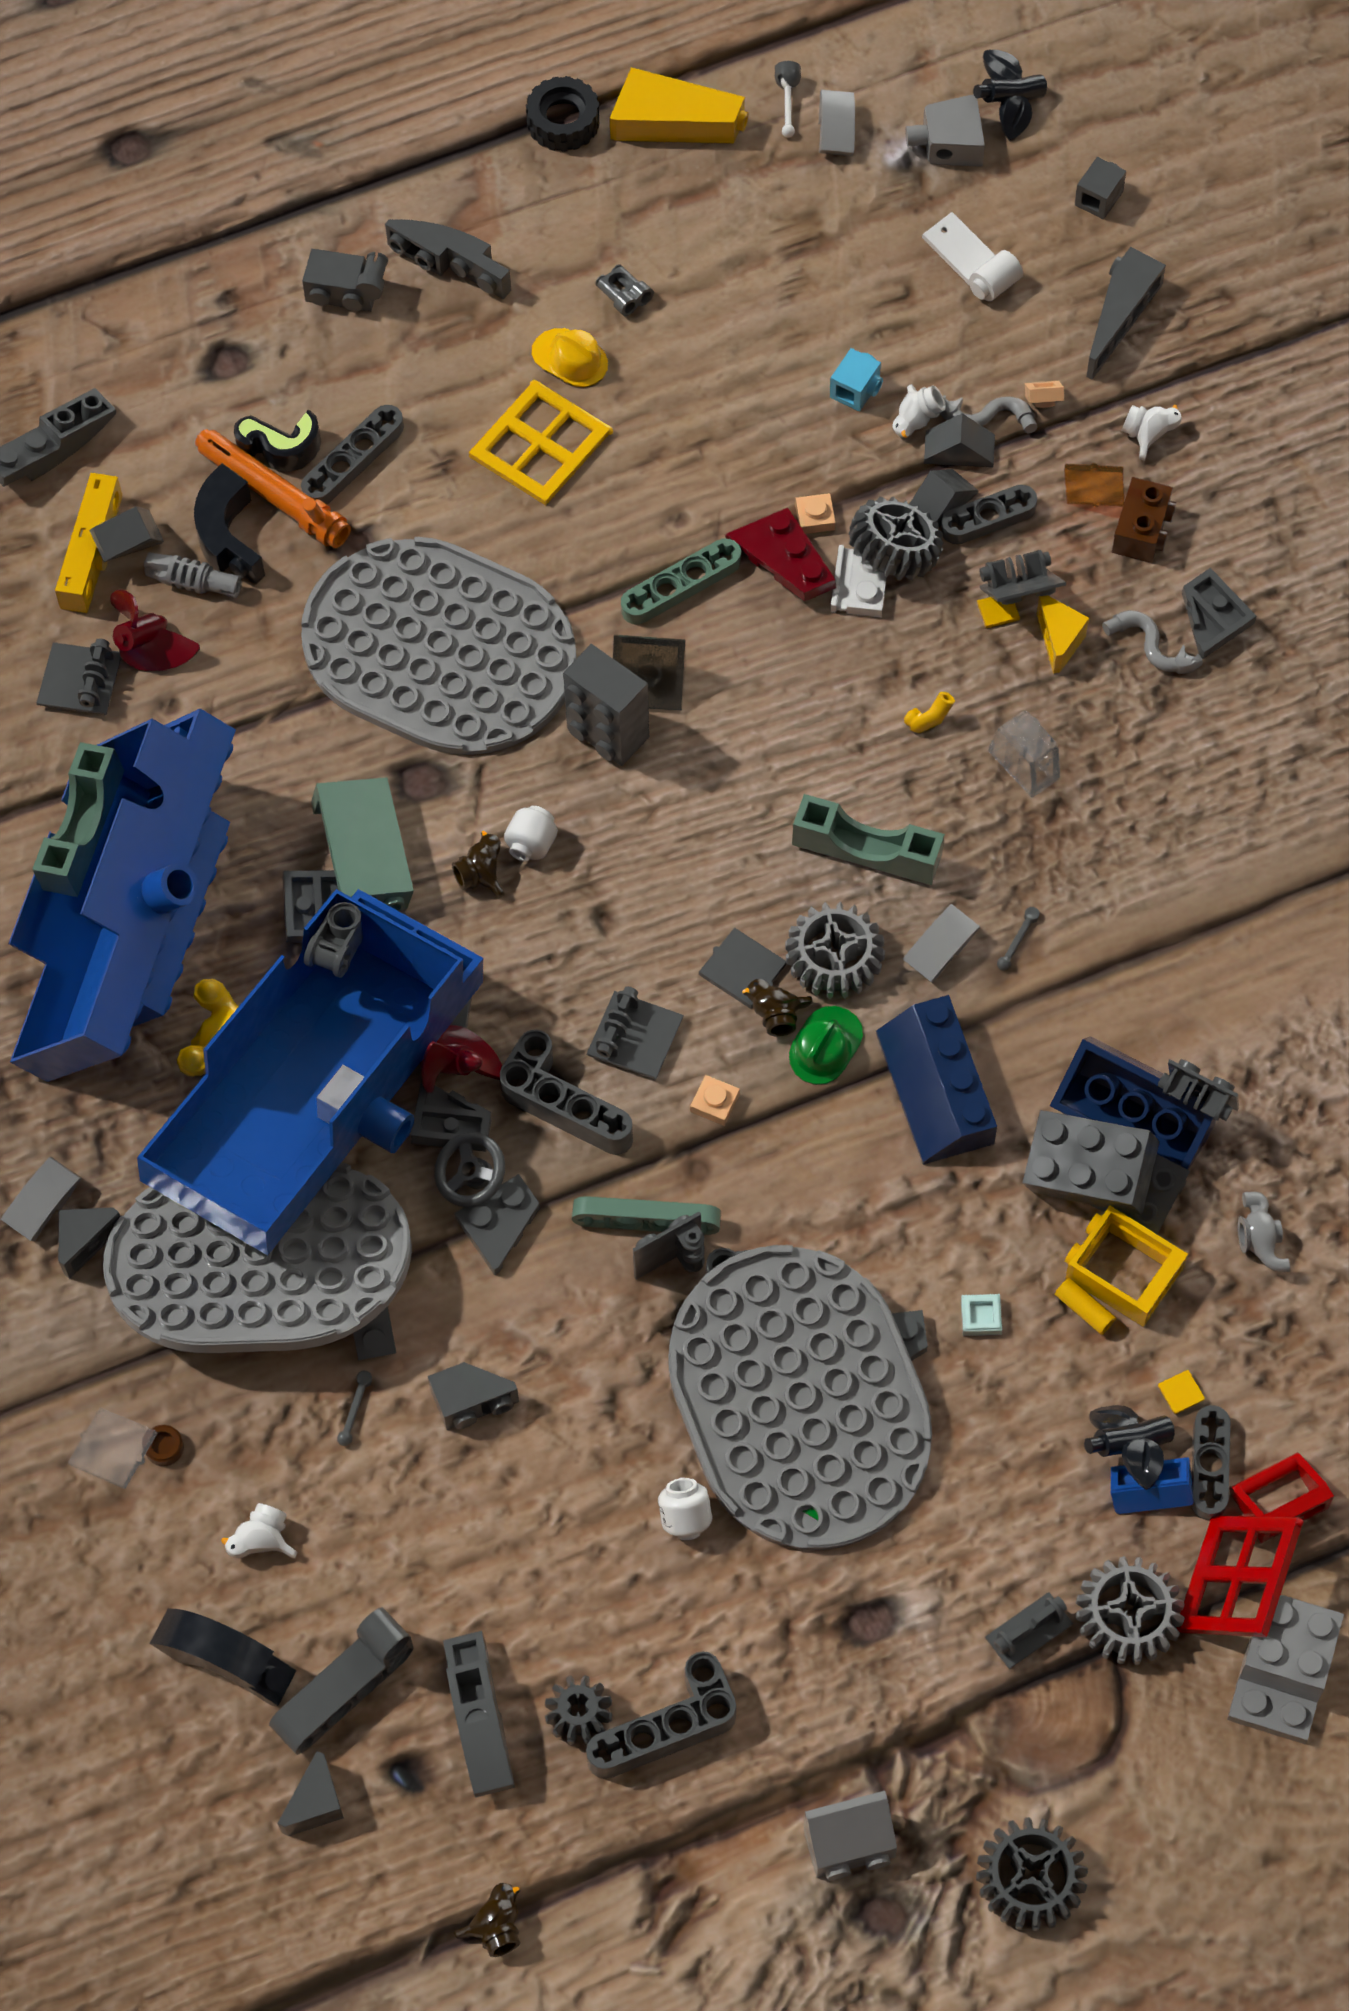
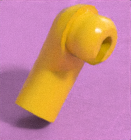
[904,692,955,733]

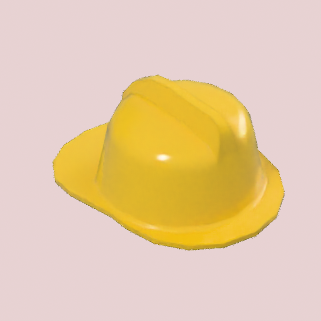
[531,328,608,387]

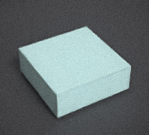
[961,1294,1002,1336]

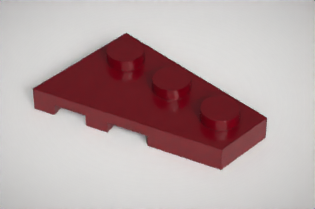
[725,507,836,602]

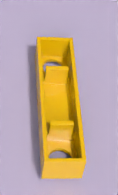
[55,473,123,613]

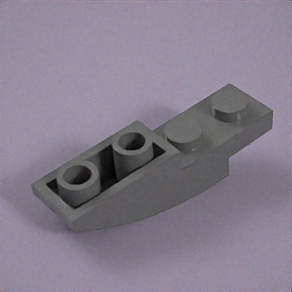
[385,219,511,299]
[0,388,116,487]
[443,1631,515,1798]

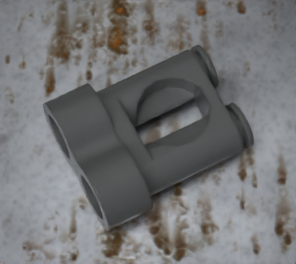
[595,264,654,316]

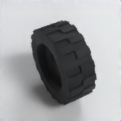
[526,76,600,152]

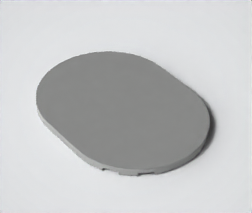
[301,537,576,755]
[103,1162,412,1353]
[668,1245,932,1550]

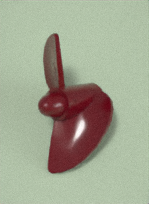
[110,590,200,671]
[419,1025,503,1093]

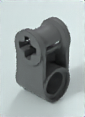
[304,902,363,978]

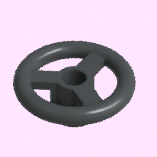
[434,1132,505,1207]

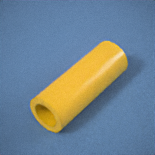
[1054,1277,1116,1335]

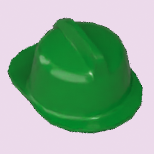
[789,1006,863,1085]

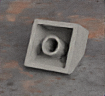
[804,1791,897,1881]

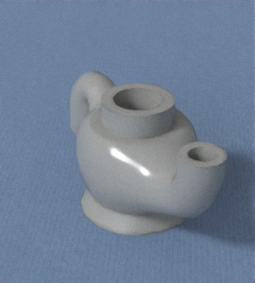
[1237,1192,1290,1272]

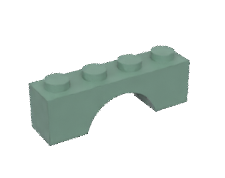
[32,742,124,897]
[792,794,945,885]

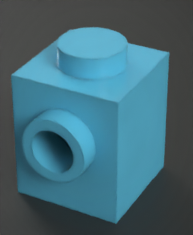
[830,348,883,412]

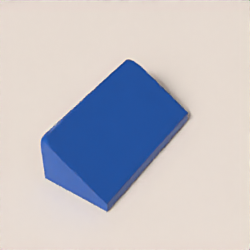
[1110,1457,1193,1514]

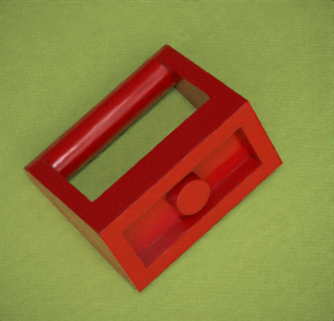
[1229,1452,1334,1544]

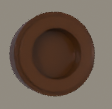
[143,1425,184,1466]

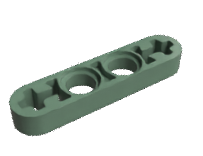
[621,539,741,624]
[571,1196,721,1235]

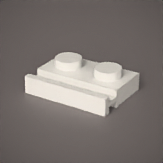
[831,545,887,618]

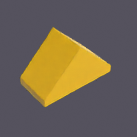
[1037,595,1089,674]

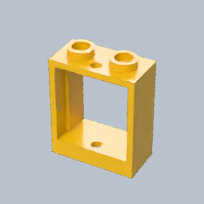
[1064,1205,1188,1327]

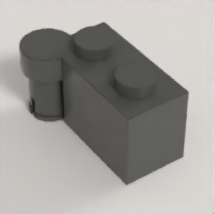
[302,248,388,312]

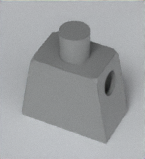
[905,94,985,167]

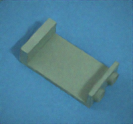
[311,777,414,912]

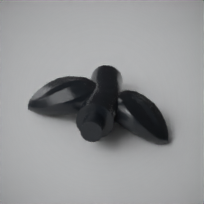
[973,49,1047,141]
[1084,1405,1175,1490]

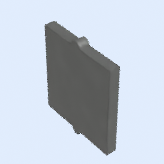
[699,927,787,1009]

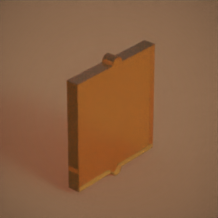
[1064,463,1125,507]

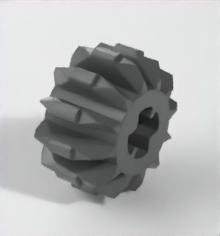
[545,1675,612,1745]

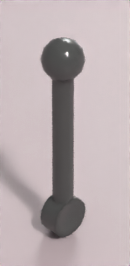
[997,907,1039,971]
[337,1370,372,1446]

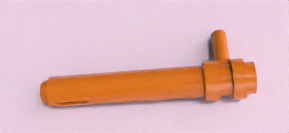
[195,429,351,548]

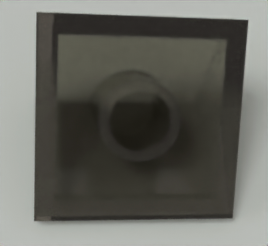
[613,634,686,711]

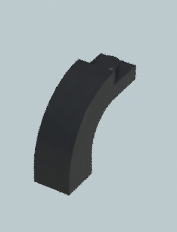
[194,463,265,585]
[149,1608,297,1706]

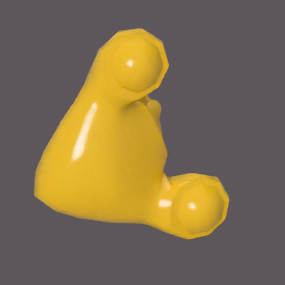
[176,979,239,1077]

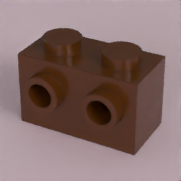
[1112,477,1177,563]

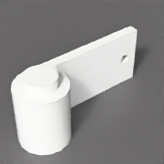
[922,212,1023,301]

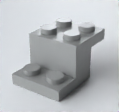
[1227,1595,1344,1744]

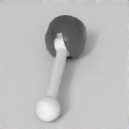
[775,61,801,138]

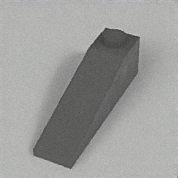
[1086,247,1166,380]

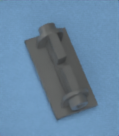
[985,1592,1073,1669]

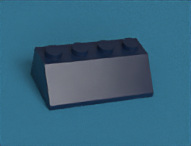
[876,995,997,1165]
[1050,1037,1217,1170]

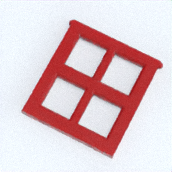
[1176,1516,1304,1637]

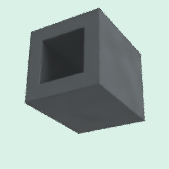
[1075,157,1126,220]

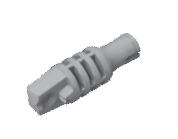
[144,552,242,598]

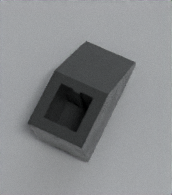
[428,1362,519,1430]

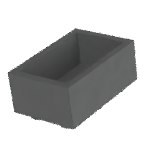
[563,643,650,766]
[1022,1110,1160,1215]

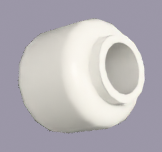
[504,806,558,862]
[658,1478,712,1540]

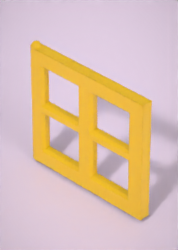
[469,380,613,506]

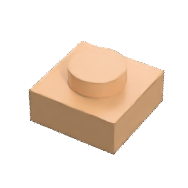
[1025,381,1064,408]
[795,493,835,534]
[690,1075,740,1126]

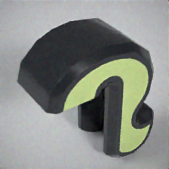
[234,410,321,472]

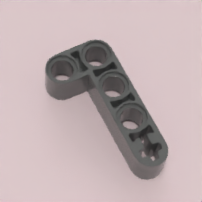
[500,1030,633,1155]
[269,1607,414,1755]
[586,1651,736,1779]

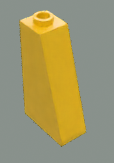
[610,67,749,143]

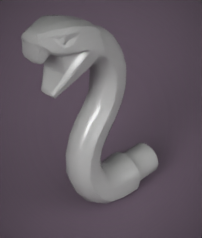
[940,395,1037,433]
[1102,610,1203,674]

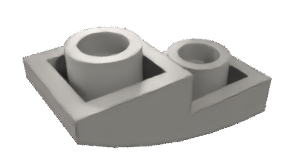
[818,90,855,156]
[903,904,980,983]
[0,1157,82,1241]

